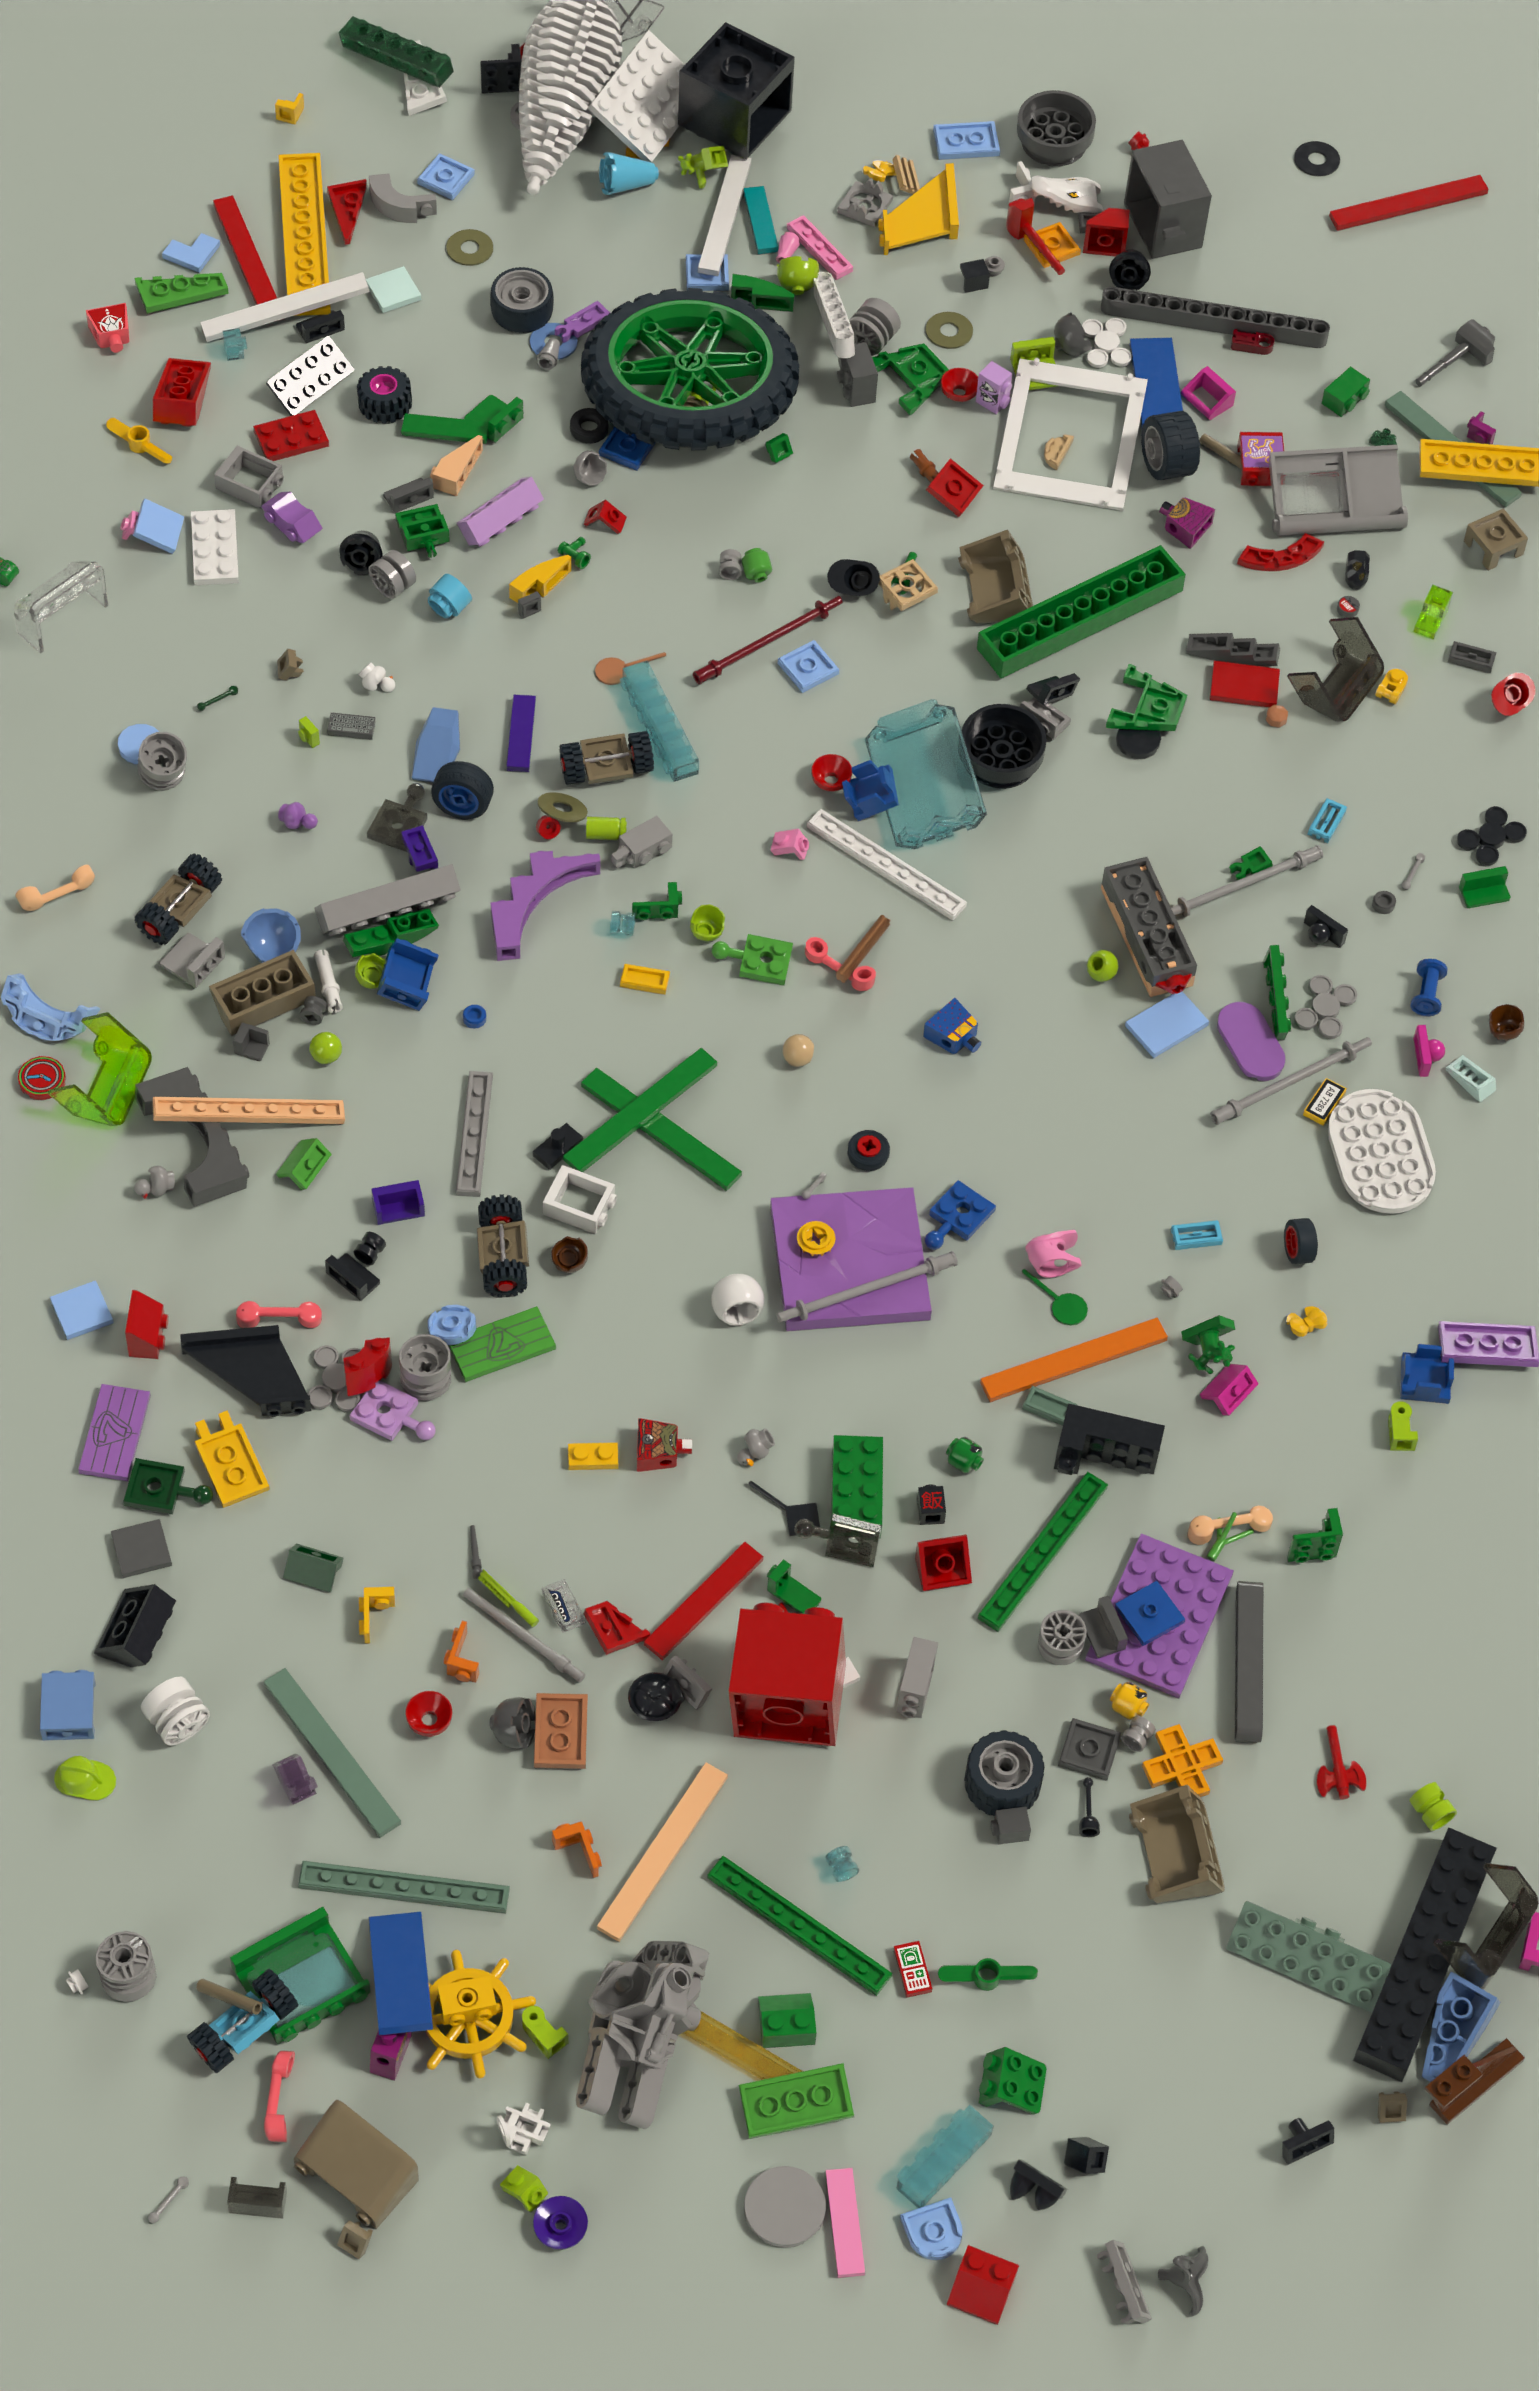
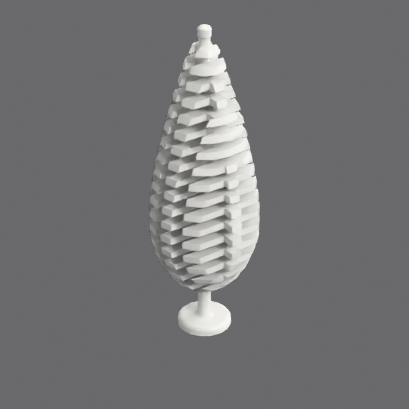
[519,0,623,195]

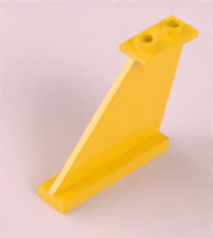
[878,163,959,255]

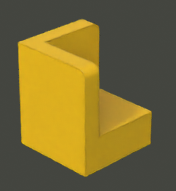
[275,93,304,124]

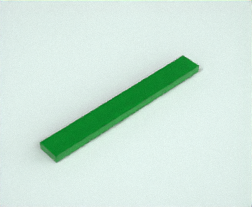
[563,1047,718,1172]
[581,1067,742,1191]
[978,1471,1108,1632]
[707,1856,892,1996]

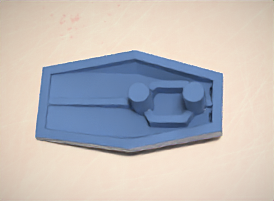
[412,707,460,782]

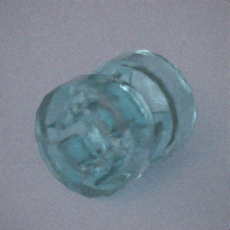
[610,911,636,936]
[825,1846,859,1882]

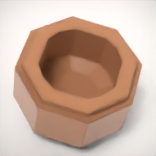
[1266,705,1288,728]

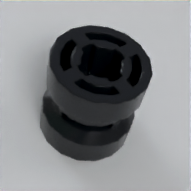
[353,1231,386,1265]

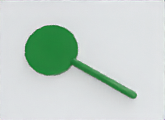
[1022,1269,1088,1326]

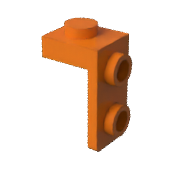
[443,1620,479,1683]
[552,1821,602,1878]

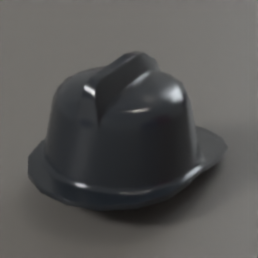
[827,559,880,596]

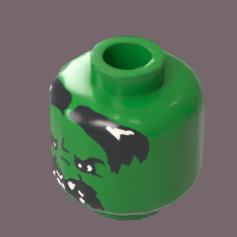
[946,1437,984,1473]

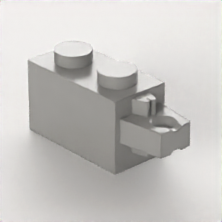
[611,816,673,868]

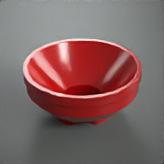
[941,368,978,402]
[811,754,852,791]
[406,1691,453,1737]

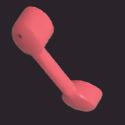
[805,937,876,991]
[236,1301,322,1328]
[264,2051,295,2143]

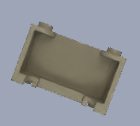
[958,529,1033,623]
[1129,1785,1225,1903]
[294,2100,419,2229]

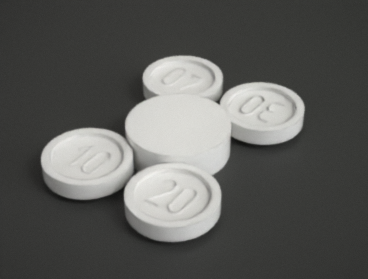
[1082,318,1132,368]

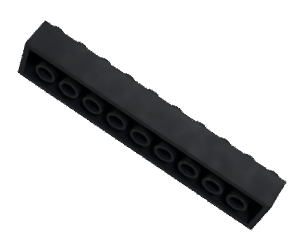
[1353,1827,1497,2082]

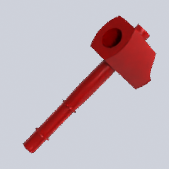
[1006,198,1065,275]

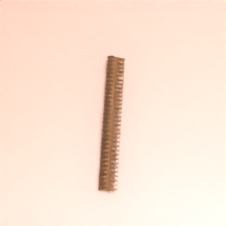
[836,915,890,983]

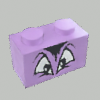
[976,361,1012,414]

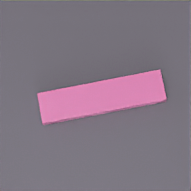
[787,215,853,280]
[825,2168,865,2278]

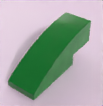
[731,274,794,312]

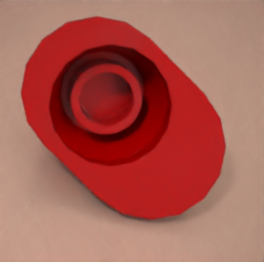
[1491,672,1535,716]

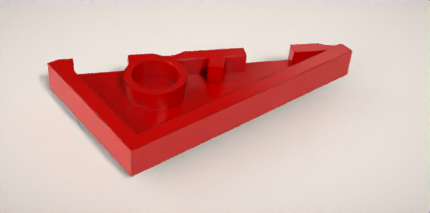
[327,179,367,245]

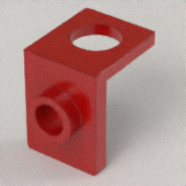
[584,499,627,534]

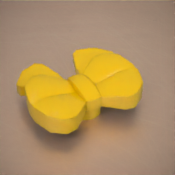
[863,161,896,182]
[1286,1306,1328,1337]

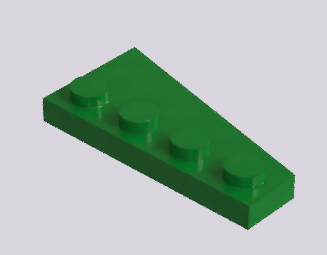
[1263,945,1291,1040]

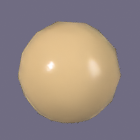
[783,1034,814,1067]

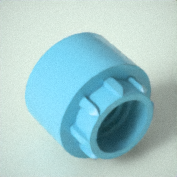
[428,573,472,618]

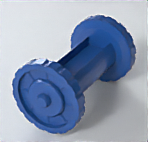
[1410,959,1448,1016]

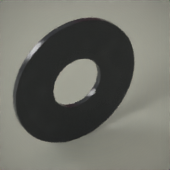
[1294,141,1340,176]

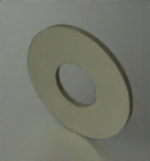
[446,229,493,266]
[926,312,973,349]
[537,792,588,822]

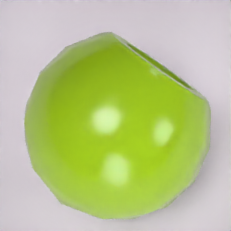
[1086,950,1119,982]
[309,1032,342,1064]

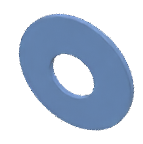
[530,323,578,360]

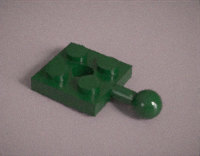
[123,1458,213,1515]

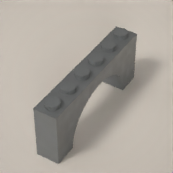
[135,1067,250,1207]

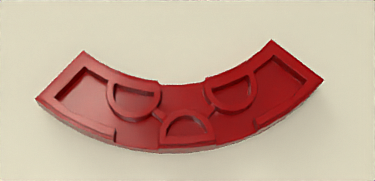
[1237,533,1324,571]

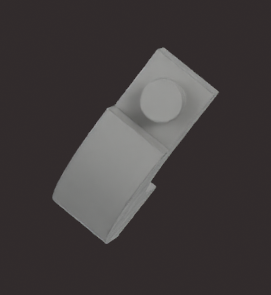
[369,174,437,223]

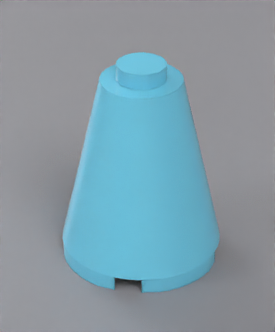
[599,152,659,195]

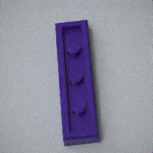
[507,694,536,772]

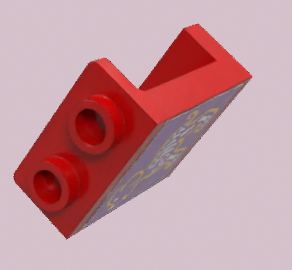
[1237,432,1285,486]

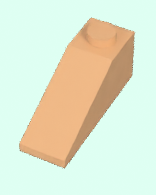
[430,435,483,496]

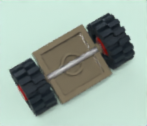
[559,731,654,785]
[134,853,222,945]
[477,1194,529,1298]

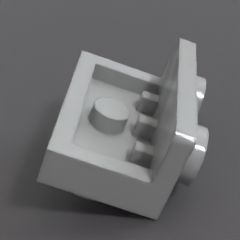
[1020,697,1071,740]

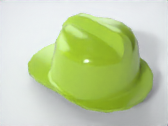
[54,1756,116,1800]

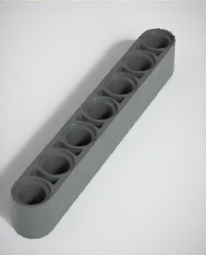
[1235,1581,1264,1742]

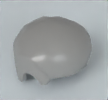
[573,451,607,486]

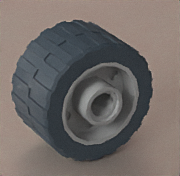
[1141,411,1200,480]
[964,1730,1045,1816]

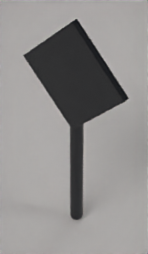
[749,1481,821,1536]

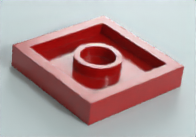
[926,458,984,517]

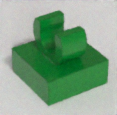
[765,433,793,463]

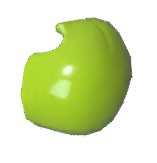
[690,904,725,942]
[355,953,385,989]

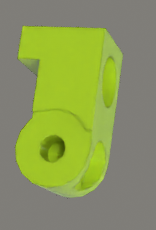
[1388,1401,1418,1451]
[522,2006,569,2059]

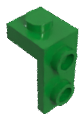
[632,882,682,920]
[767,1559,821,1614]

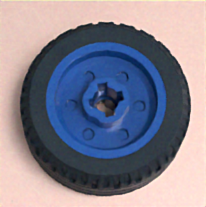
[431,761,494,820]

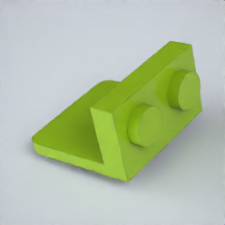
[1010,337,1058,390]

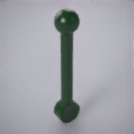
[197,686,238,711]

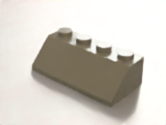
[209,950,316,1036]

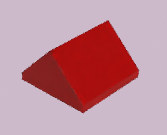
[915,1534,972,1591]

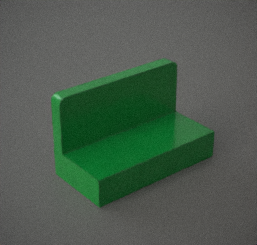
[1459,866,1511,908]

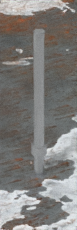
[463,1588,585,1683]

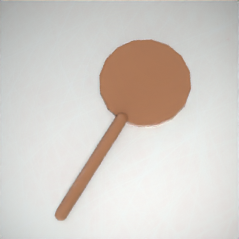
[595,652,666,685]

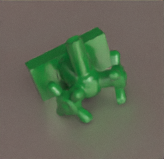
[1181,1315,1235,1374]

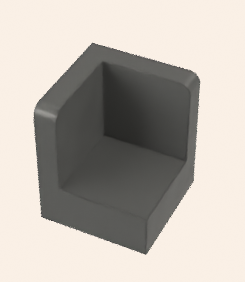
[233,1022,270,1061]

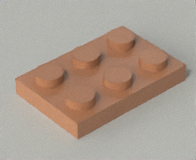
[534,1693,588,1769]

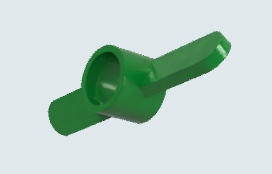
[938,1958,1038,1991]

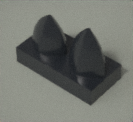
[1010,2159,1068,2210]

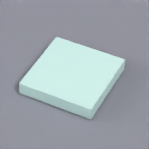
[366,266,422,313]

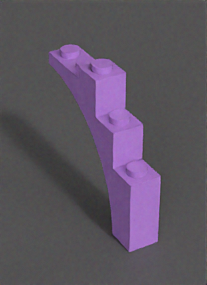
[491,851,600,961]

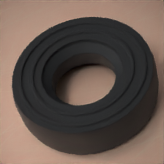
[570,408,608,444]

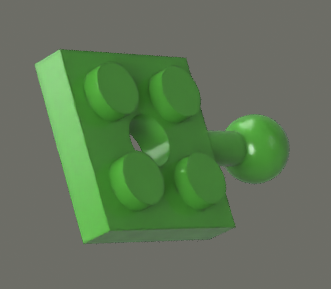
[711,934,793,985]

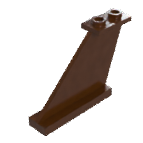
[1424,2038,1525,2125]

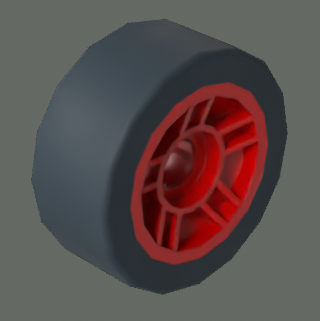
[1284,1218,1318,1264]

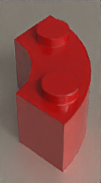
[343,1337,392,1396]

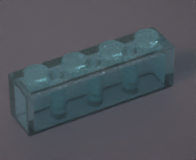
[896,2105,994,2208]

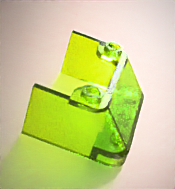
[48,1012,152,1126]

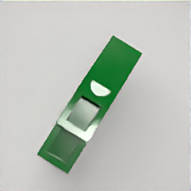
[343,908,439,958]

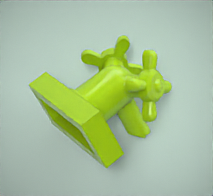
[678,146,728,189]

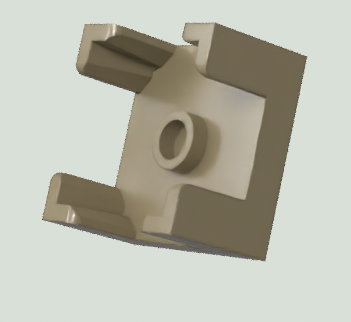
[1464,508,1528,571]

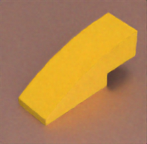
[509,555,571,603]

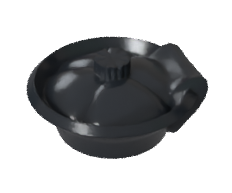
[628,1672,685,1721]

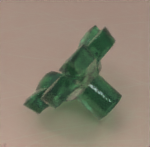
[1369,428,1397,446]

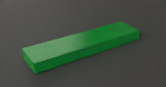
[401,413,489,444]

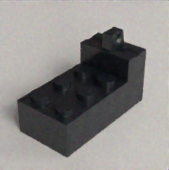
[1054,1403,1165,1475]

